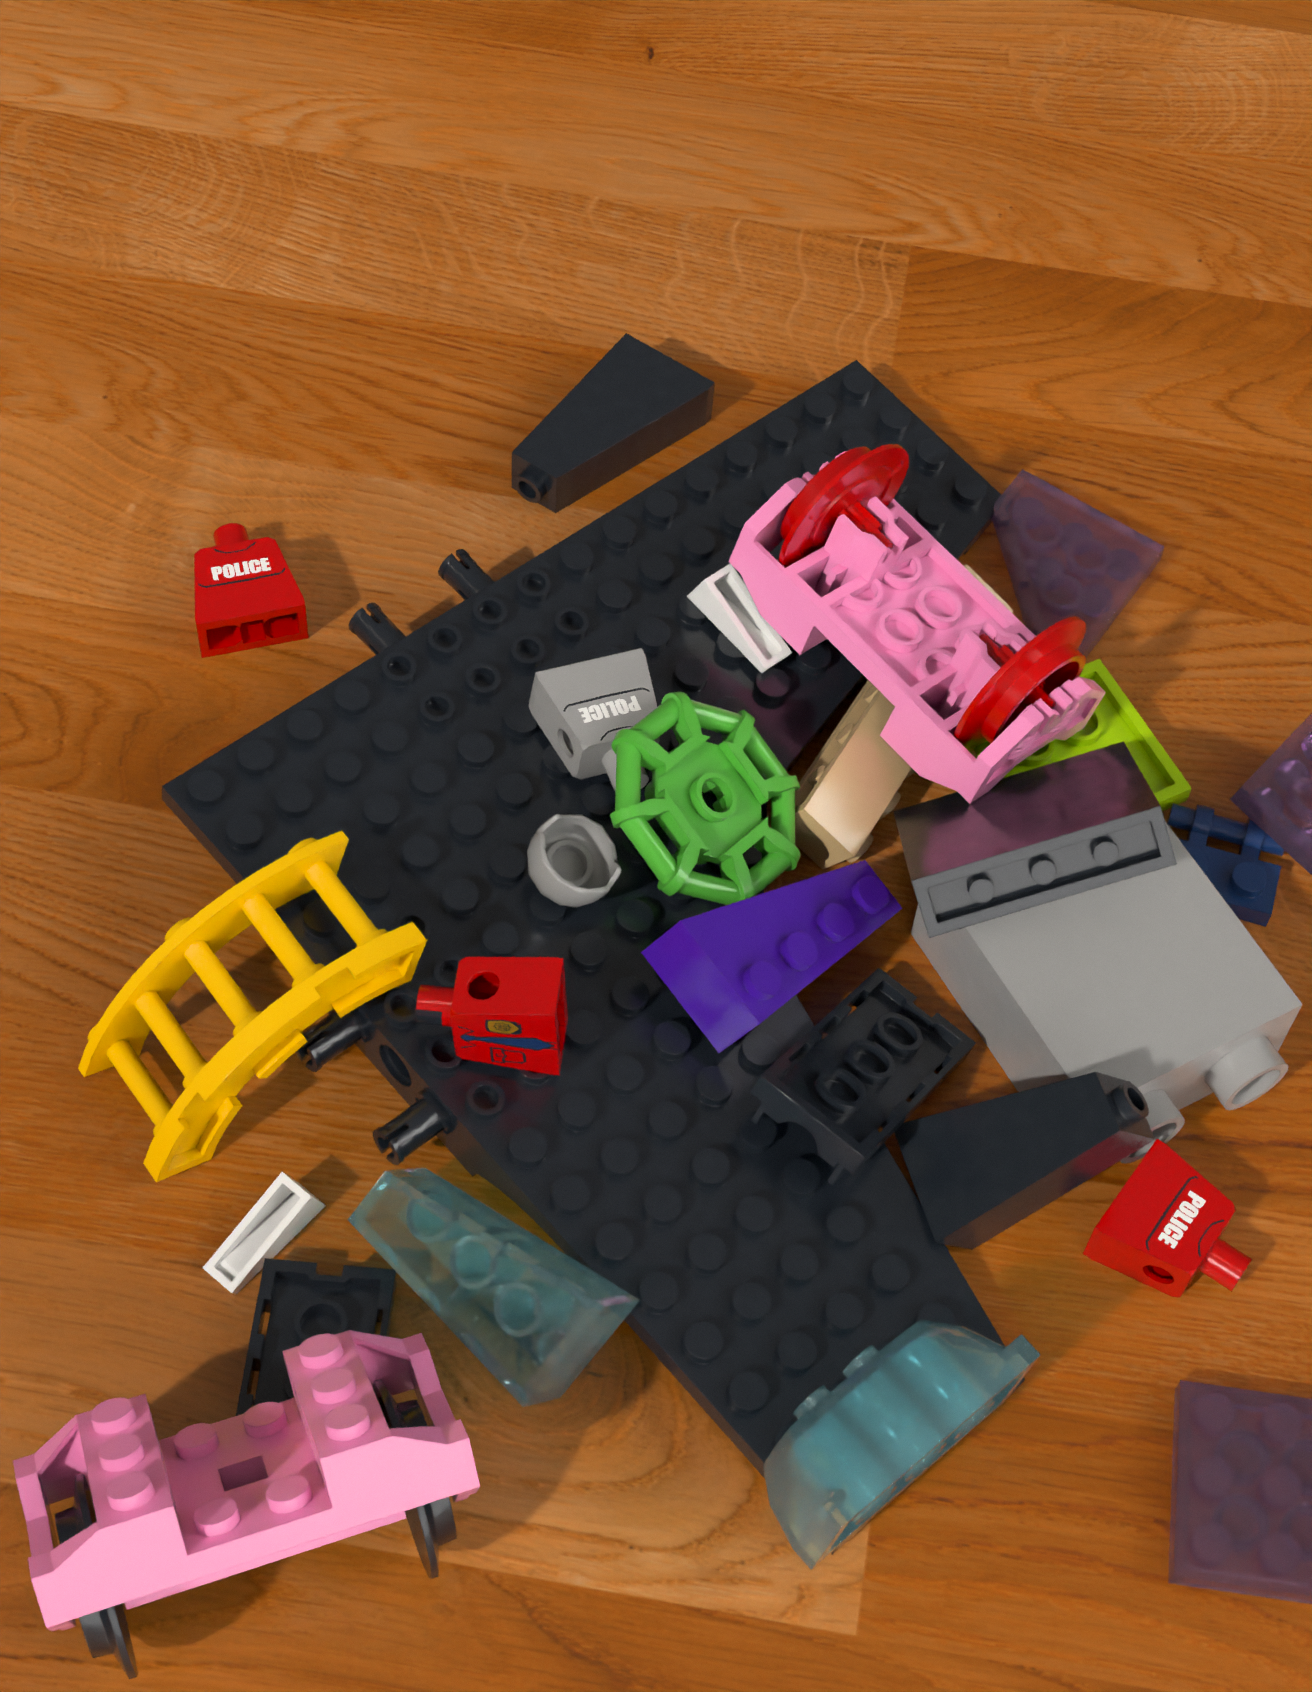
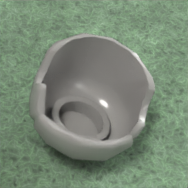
[527,814,622,907]

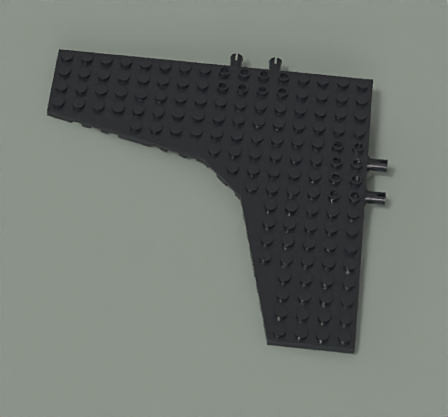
[162,360,1025,1555]

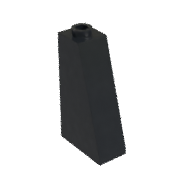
[511,333,715,513]
[894,1072,1155,1250]

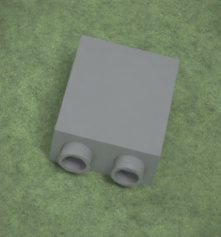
[911,821,1303,1163]

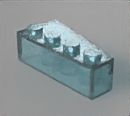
[348,1168,640,1407]

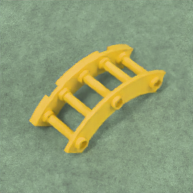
[78,831,427,1182]

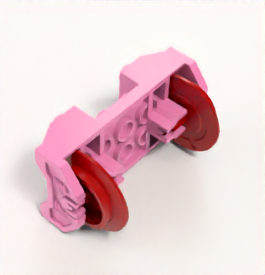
[729,444,1106,804]

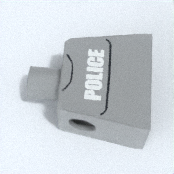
[528,648,661,793]

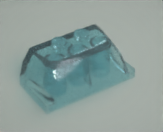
[763,1320,1041,1570]

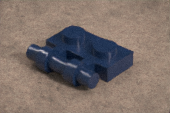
[1167,803,1288,927]

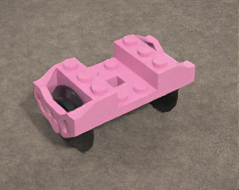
[13,1330,480,1679]

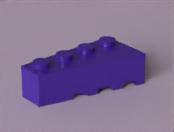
[641,860,902,1053]

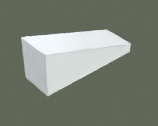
[687,564,792,673]
[203,1172,326,1295]

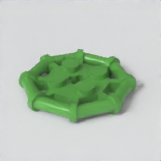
[610,691,801,906]

